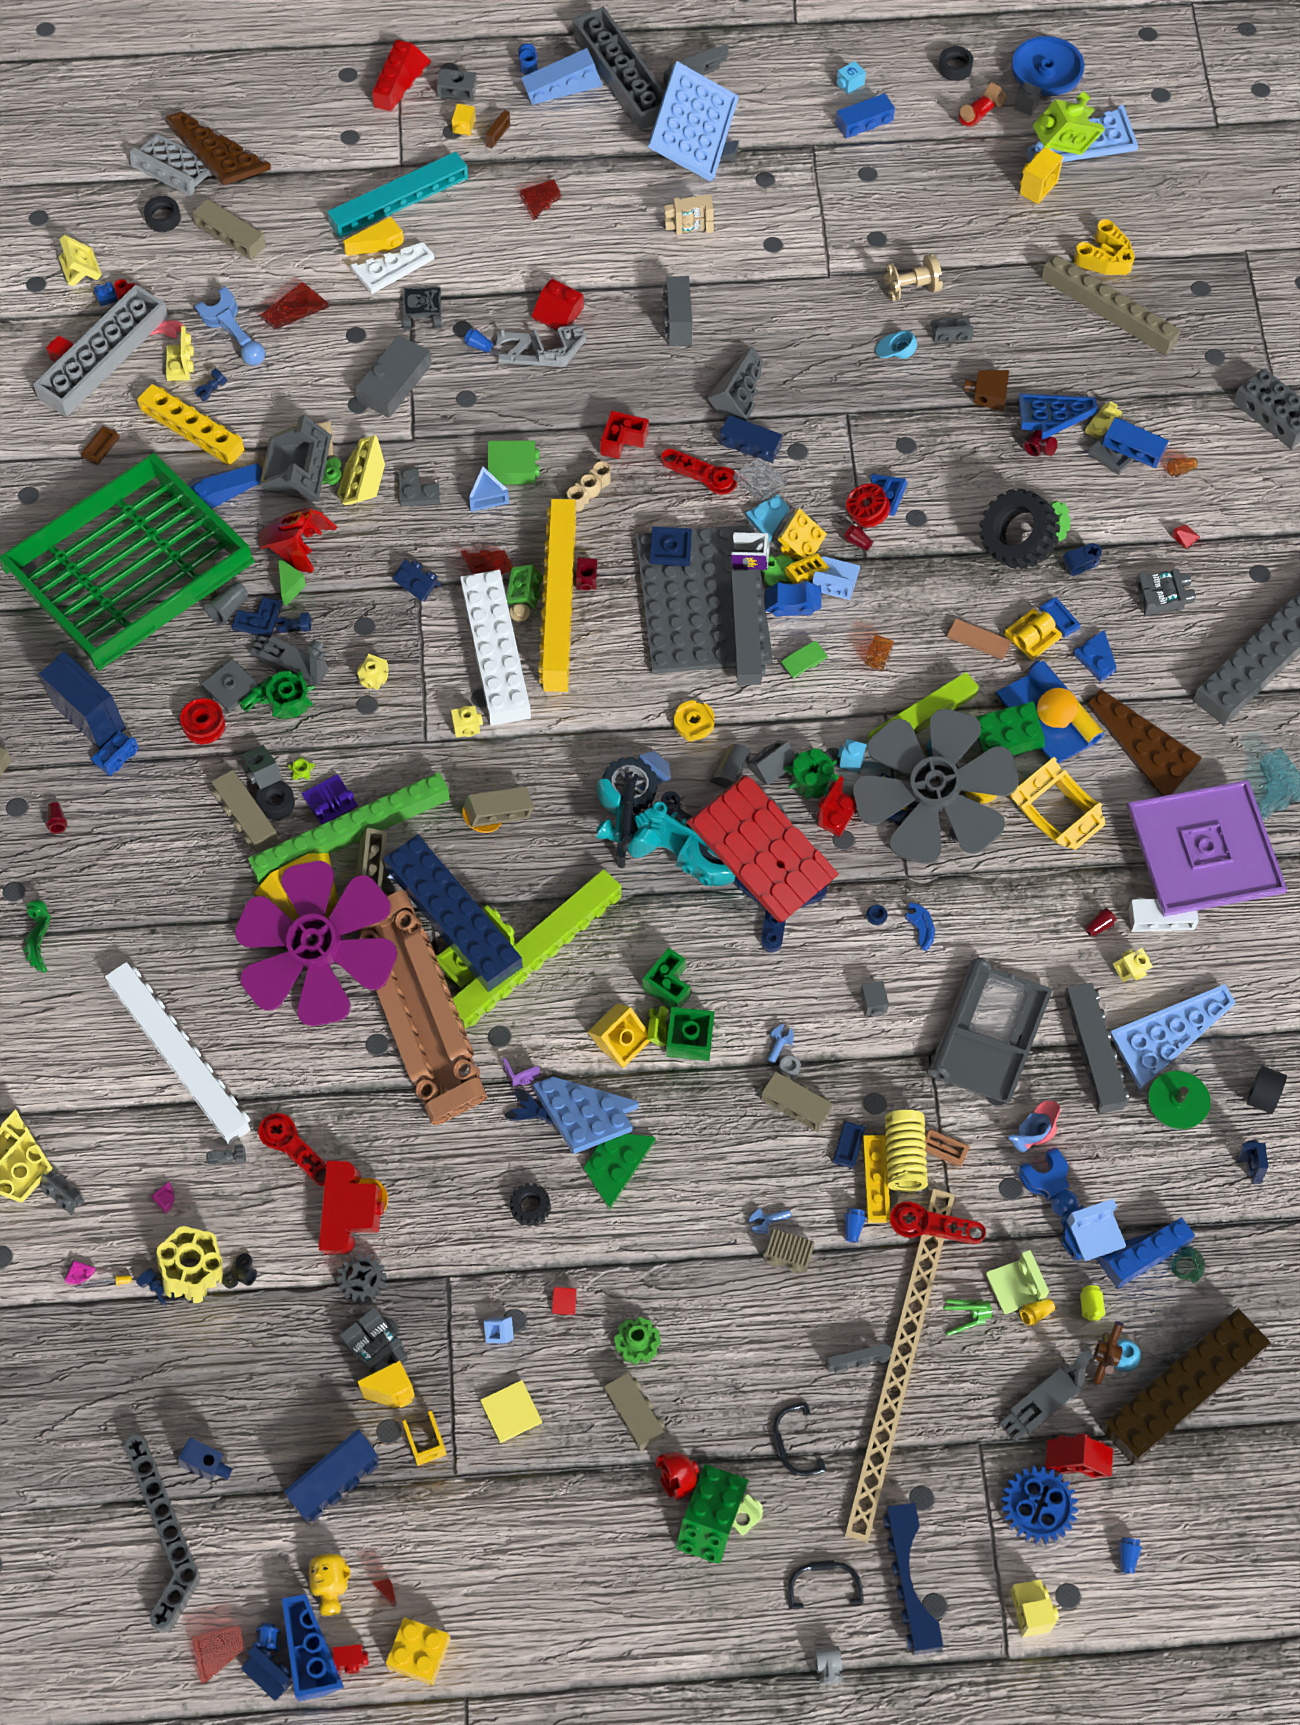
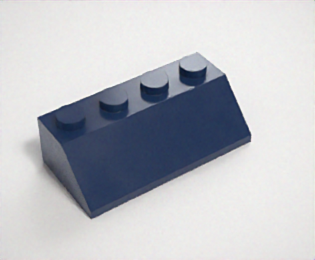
[284,1429,380,1523]

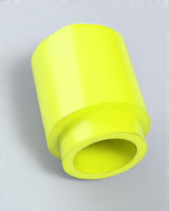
[1080,1285,1105,1321]

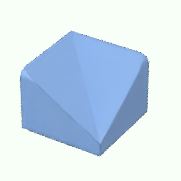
[484,1317,514,1343]

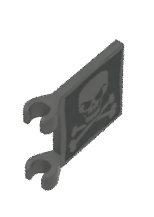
[403,287,442,330]

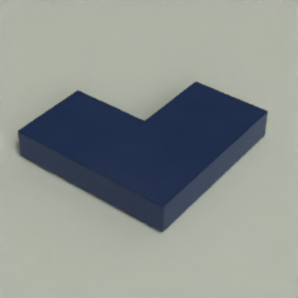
[232,597,283,638]

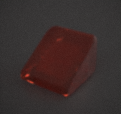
[372,1578,397,1607]

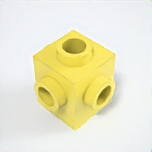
[357,654,389,690]
[451,706,483,738]
[1113,948,1153,982]

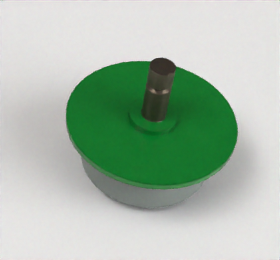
[1148,1071,1211,1130]

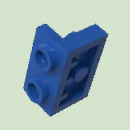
[91,731,139,776]

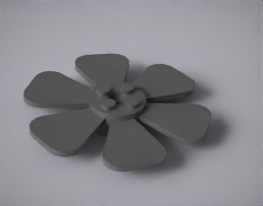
[853,709,1019,864]

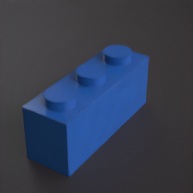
[836,93,895,139]
[1103,417,1169,469]

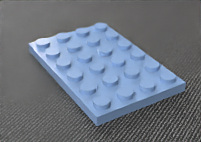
[647,61,739,182]

